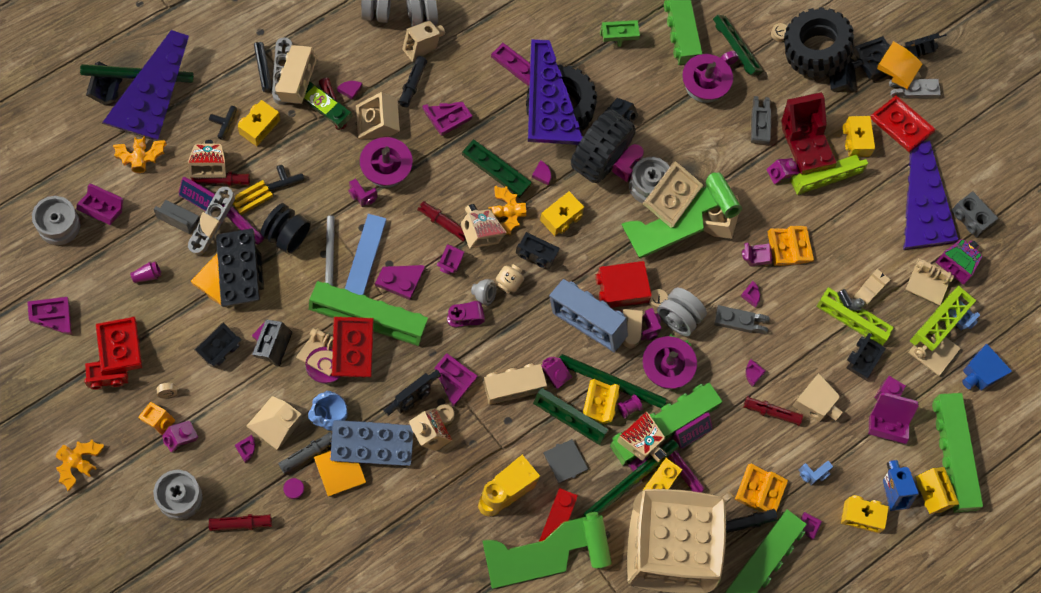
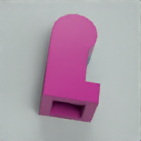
[612,144,644,182]

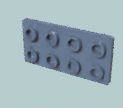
[330,420,413,466]

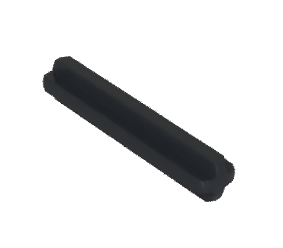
[254,42,272,92]

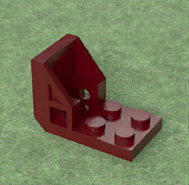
[781,92,837,175]

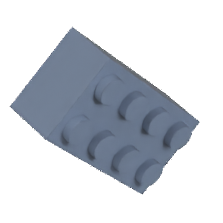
[549,279,628,353]

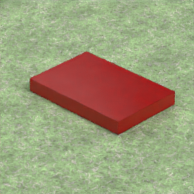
[870,96,936,153]
[96,317,143,376]
[331,317,374,377]

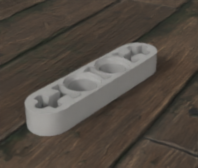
[272,37,292,105]
[188,187,235,255]

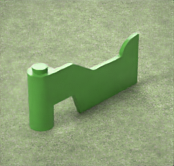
[621,173,742,259]
[482,512,611,589]

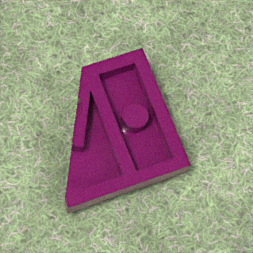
[422,102,472,136]
[375,265,425,300]
[28,297,72,335]
[434,353,477,406]

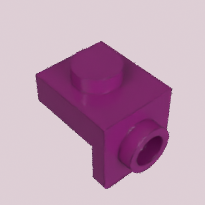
[767,158,800,184]
[348,178,378,207]
[742,243,772,266]
[436,244,466,275]
[641,308,661,341]
[541,357,572,389]
[163,420,198,452]

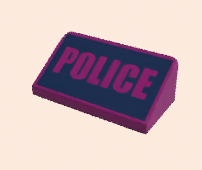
[179,177,215,211]
[673,413,712,448]

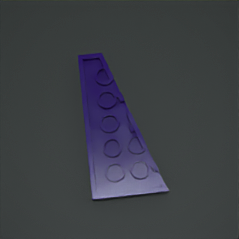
[102,30,189,141]
[528,39,583,145]
[903,141,958,250]

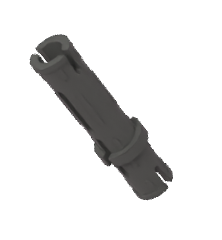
[278,432,332,474]

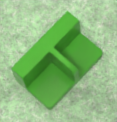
[600,20,640,47]

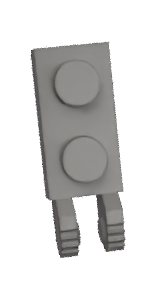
[889,79,941,98]

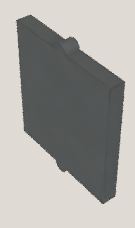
[543,439,588,484]

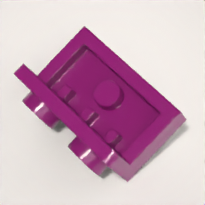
[76,183,123,225]

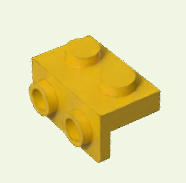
[583,379,620,424]

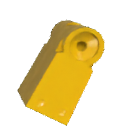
[478,454,540,517]

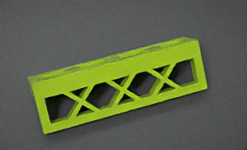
[790,154,868,195]
[910,286,976,351]
[816,287,894,346]

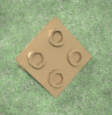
[905,258,954,306]
[908,326,960,376]
[296,328,333,376]

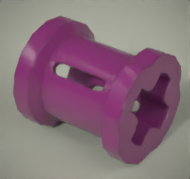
[617,394,643,419]

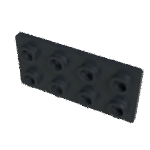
[216,228,264,307]

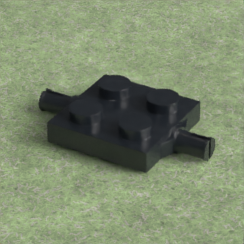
[850,36,902,79]
[383,369,441,416]

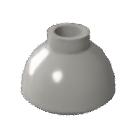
[471,279,496,306]

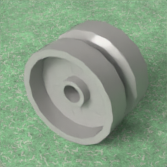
[361,0,391,23]
[406,0,438,27]
[629,157,670,203]
[32,196,81,245]
[657,287,707,336]
[153,470,203,520]

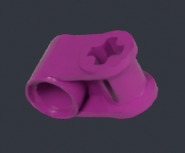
[447,301,485,328]

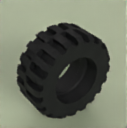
[784,7,854,78]
[526,64,597,132]
[571,110,636,183]

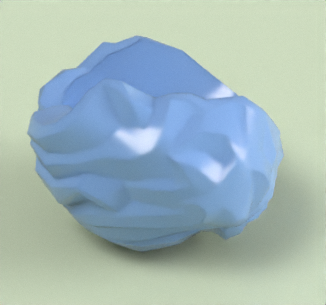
[308,391,348,431]

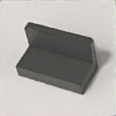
[154,200,200,234]

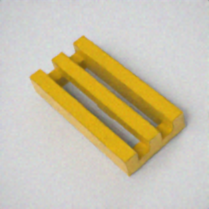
[233,180,273,215]

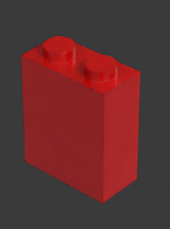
[595,261,652,308]

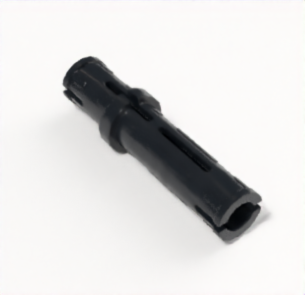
[398,56,428,108]
[726,509,778,533]

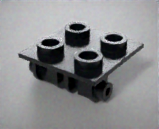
[904,33,947,57]

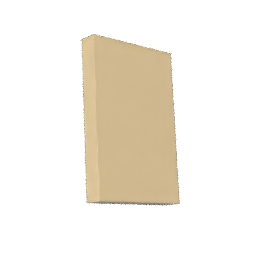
[643,161,703,228]

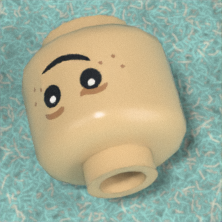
[496,264,524,294]

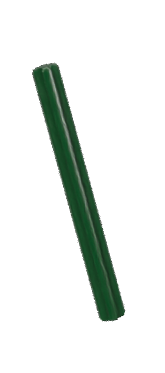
[80,64,194,83]
[559,354,667,408]
[583,439,679,517]

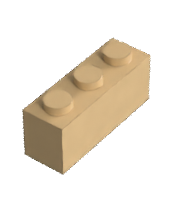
[275,45,317,104]
[483,363,547,405]

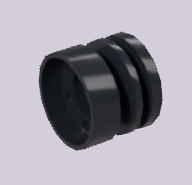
[260,203,311,254]

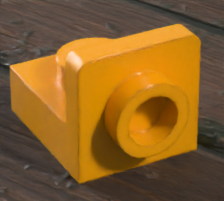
[138,402,175,435]

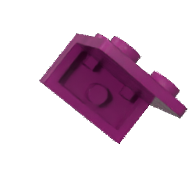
[868,392,919,444]

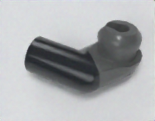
[837,289,865,311]

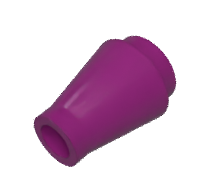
[130,261,161,283]

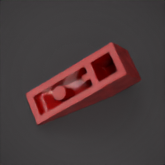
[539,488,578,542]

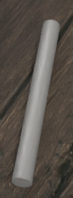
[325,216,335,286]

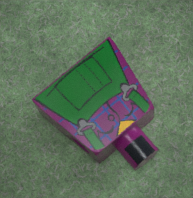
[936,239,982,285]

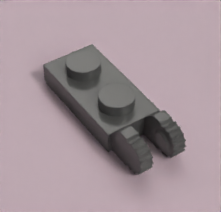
[751,96,771,144]
[714,305,770,334]

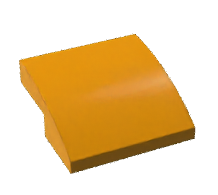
[877,41,922,89]
[767,226,814,266]
[191,254,221,305]
[314,451,366,496]
[735,463,788,512]

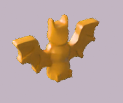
[113,136,167,173]
[488,186,526,236]
[56,440,104,492]

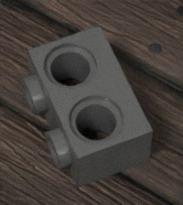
[951,191,998,237]

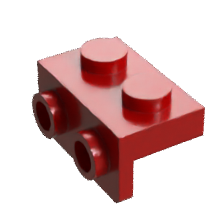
[84,362,128,390]

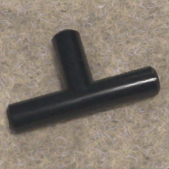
[209,106,237,140]
[267,165,304,191]

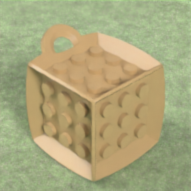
[627,489,734,593]

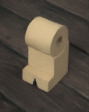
[854,269,890,307]
[622,309,643,349]

